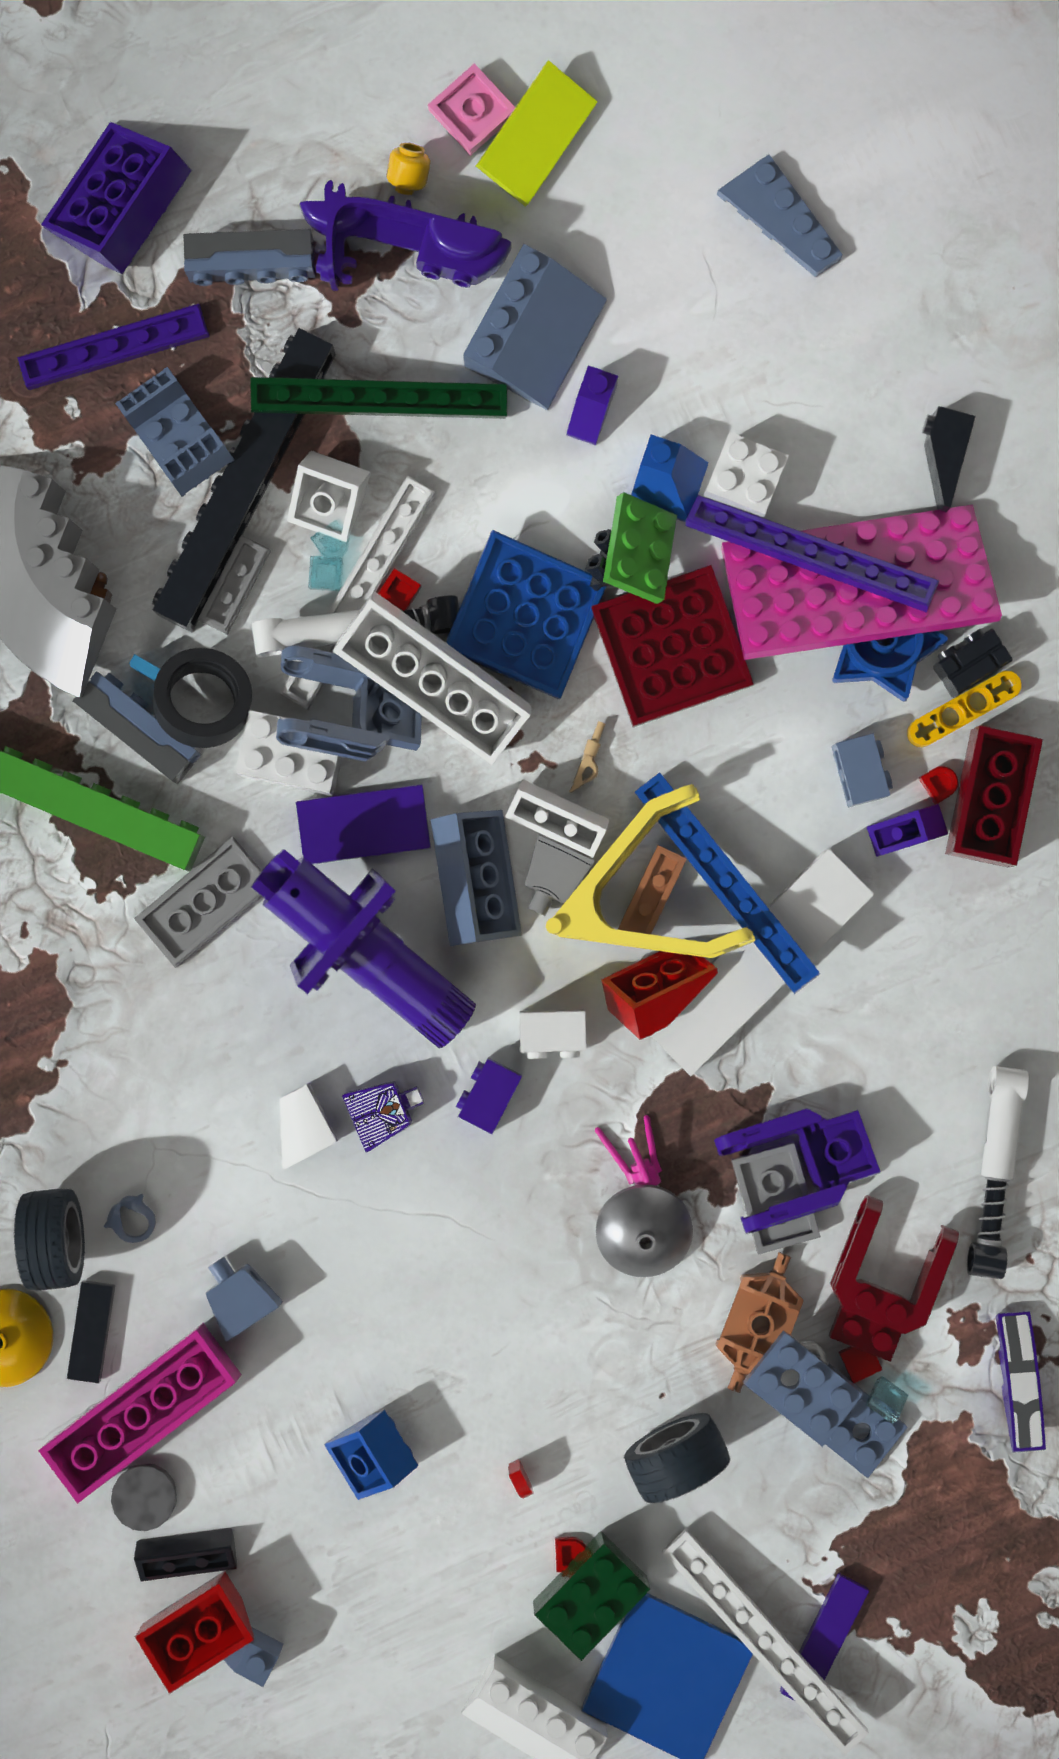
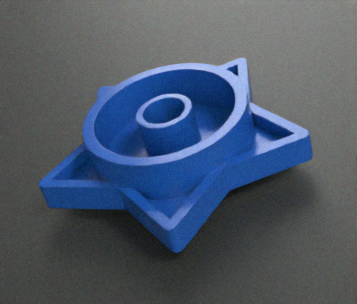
[832,631,948,702]

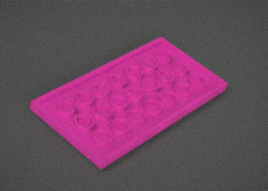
[721,505,1002,660]

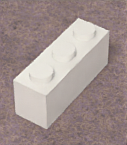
[505,779,609,858]

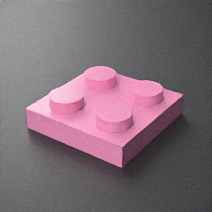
[428,63,515,156]

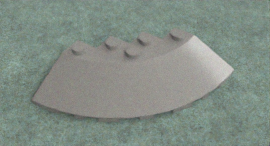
[0,465,116,698]

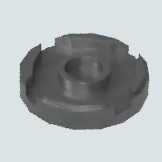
[111,1464,177,1531]

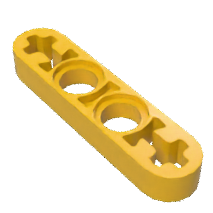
[907,671,1022,748]

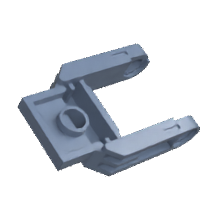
[276,646,422,762]

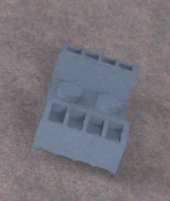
[115,367,234,497]

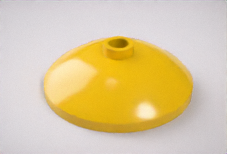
[0,1289,53,1387]

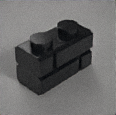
[933,628,1013,698]

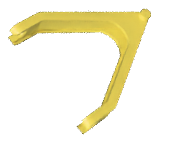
[546,784,755,958]

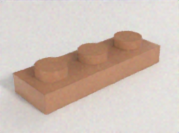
[617,845,687,934]

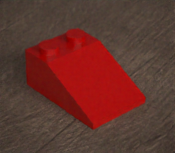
[601,951,718,1040]

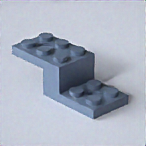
[743,1330,908,1478]

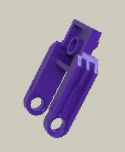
[714,1109,881,1234]

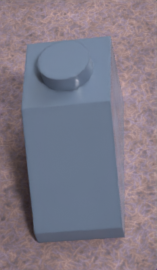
[224,1627,283,1687]

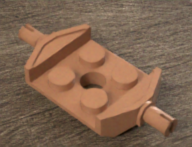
[715,1252,804,1393]

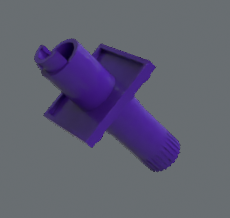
[251,849,476,1049]

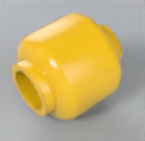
[386,143,431,195]

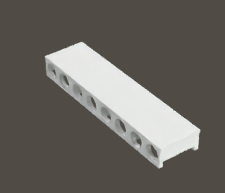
[651,849,875,1076]

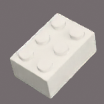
[235,710,342,797]

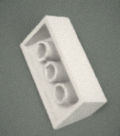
[461,1655,608,1759]

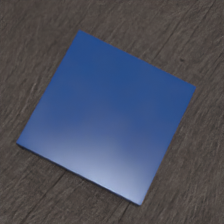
[445,530,607,699]
[581,1593,753,1759]

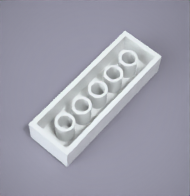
[333,591,531,765]

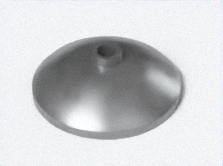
[596,1185,693,1277]

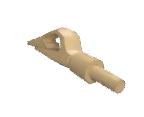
[569,721,605,793]

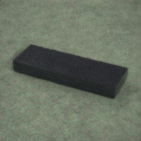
[67,1280,115,1383]

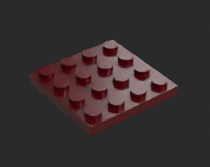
[591,565,754,728]

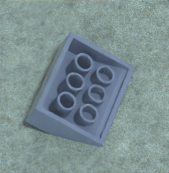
[463,244,607,410]

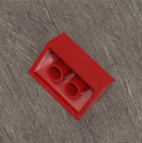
[135,1571,255,1694]

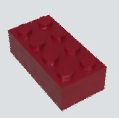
[945,725,1043,868]

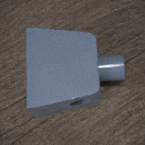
[206,1257,283,1342]

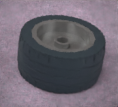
[14,1189,85,1290]
[624,1413,730,1503]

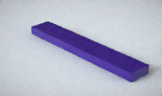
[17,304,210,390]

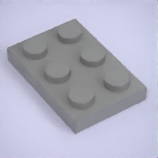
[731,1142,821,1255]

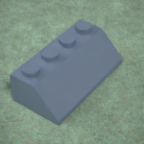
[430,810,522,946]

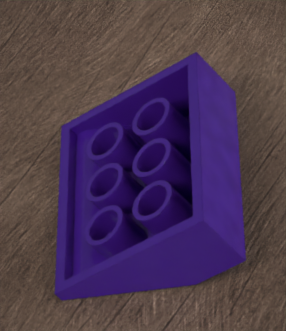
[41,122,192,274]

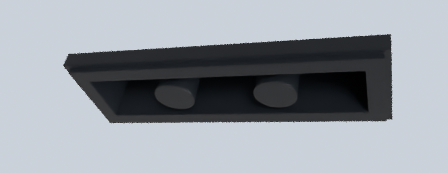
[134,1528,237,1581]

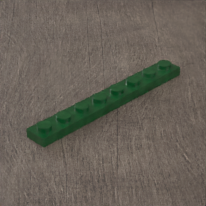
[250,377,507,419]

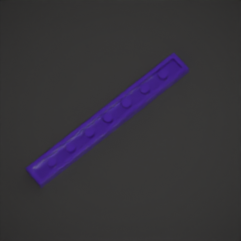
[686,495,939,613]

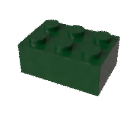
[533,1531,651,1661]

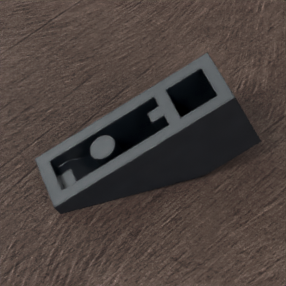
[922,406,976,512]

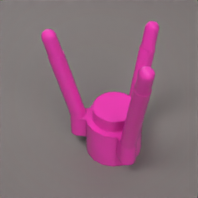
[595,1115,662,1186]

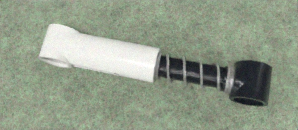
[251,595,459,657]
[967,1066,1029,1279]

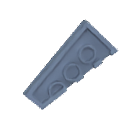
[717,154,843,277]

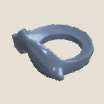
[104,1194,156,1243]

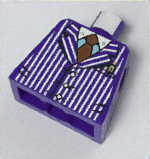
[342,1081,424,1152]

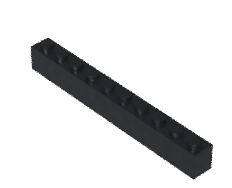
[152,328,336,633]

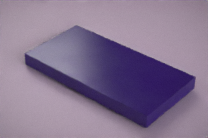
[296,785,431,864]

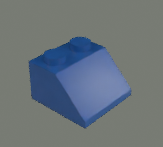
[324,1410,419,1500]

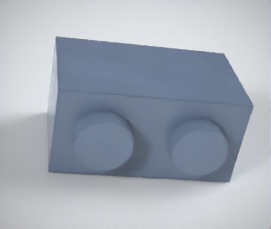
[831,733,893,808]

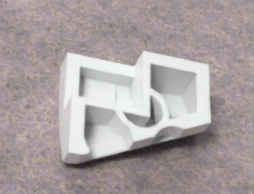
[280,1083,338,1169]

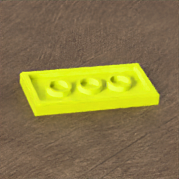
[476,60,598,206]

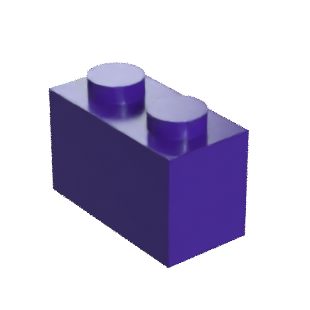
[456,1057,522,1134]

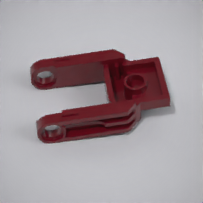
[828,1195,959,1362]

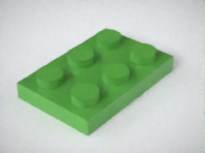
[603,492,677,604]

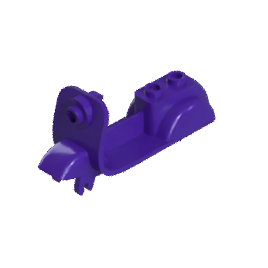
[299,180,511,291]

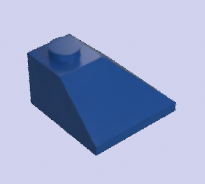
[631,434,709,522]

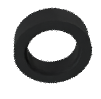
[153,648,252,748]

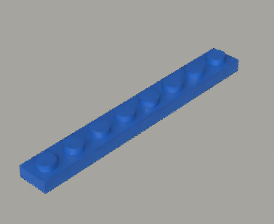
[635,772,820,994]

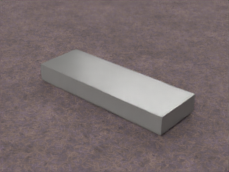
[198,535,271,635]

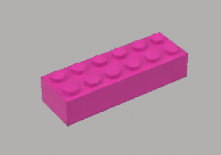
[38,1323,242,1504]

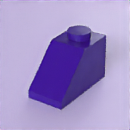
[566,365,618,446]
[867,804,948,857]

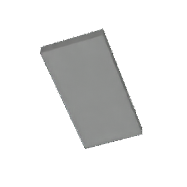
[134,836,262,968]

